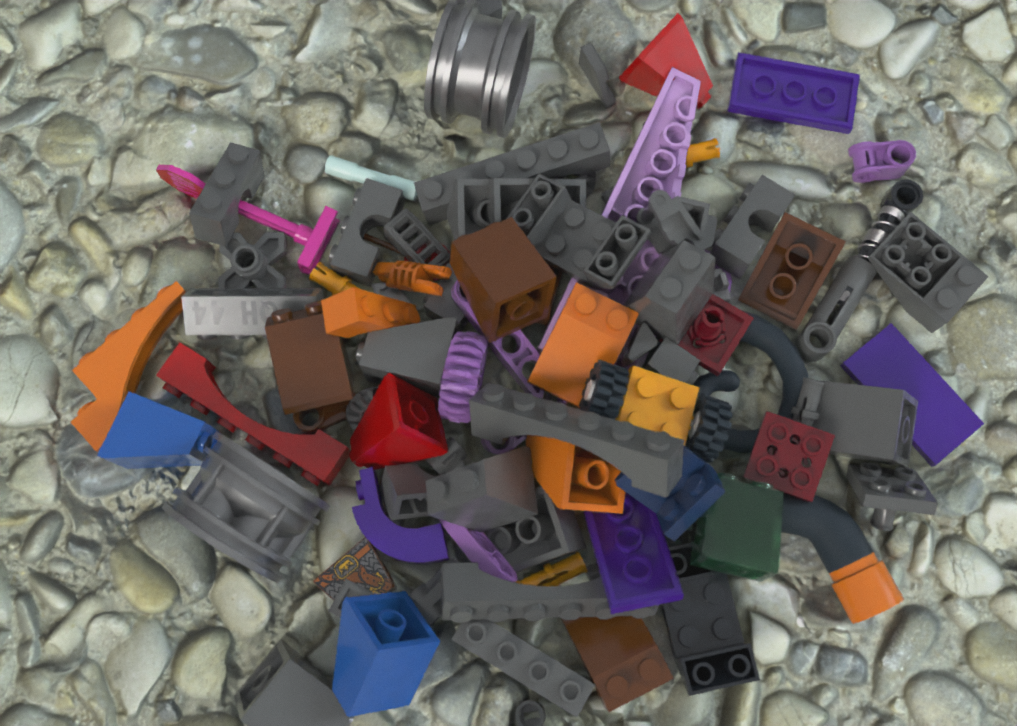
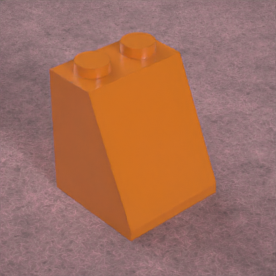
[526,435,625,514]

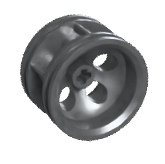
[162,431,331,583]

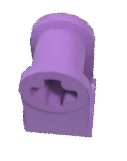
[848,140,916,183]

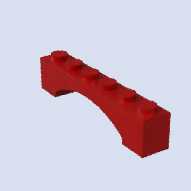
[156,342,350,486]

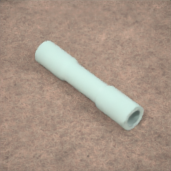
[325,155,418,202]

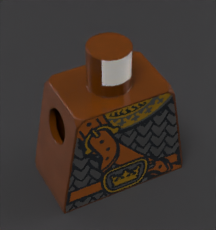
[313,537,397,600]

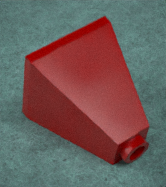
[619,13,713,110]
[349,372,449,470]

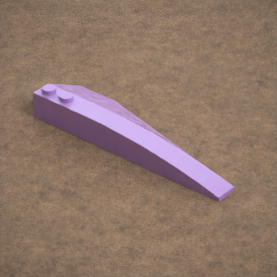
[536,67,701,371]

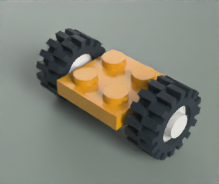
[579,360,733,463]

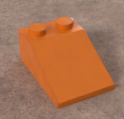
[527,282,639,408]

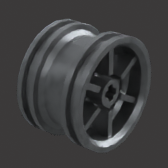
[424,0,536,138]

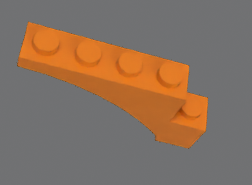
[71,281,186,452]

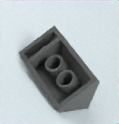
[446,178,586,240]

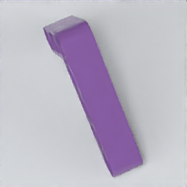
[451,280,567,455]

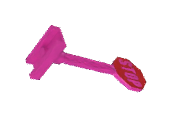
[156,164,340,276]

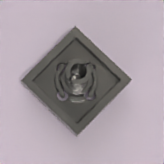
[846,462,938,531]

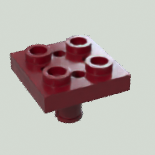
[659,294,754,377]
[742,411,835,502]

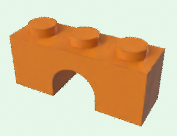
[321,287,420,338]

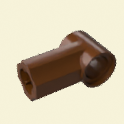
[293,390,356,435]

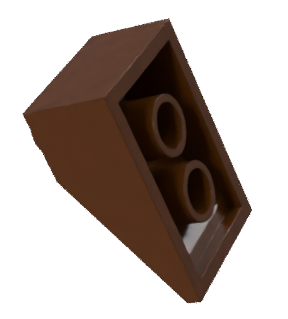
[738,212,846,330]
[561,616,674,712]

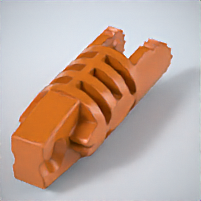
[373,260,452,296]

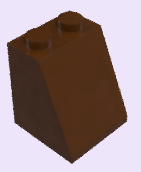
[450,217,557,343]
[265,301,354,415]

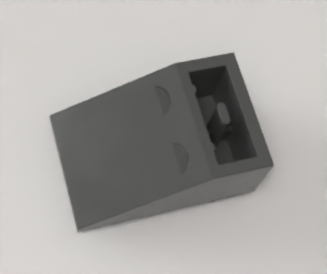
[868,212,989,333]

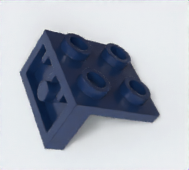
[615,431,726,541]

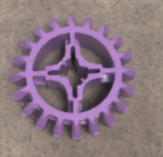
[438,331,488,423]

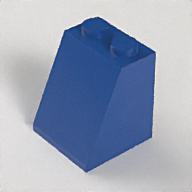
[97,391,222,469]
[332,591,440,717]

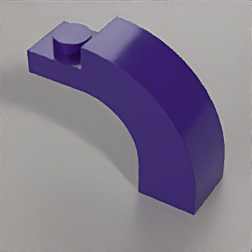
[352,467,450,565]

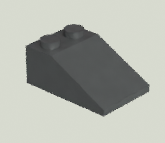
[484,486,586,573]

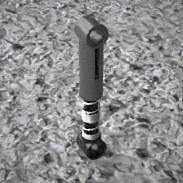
[795,179,923,362]

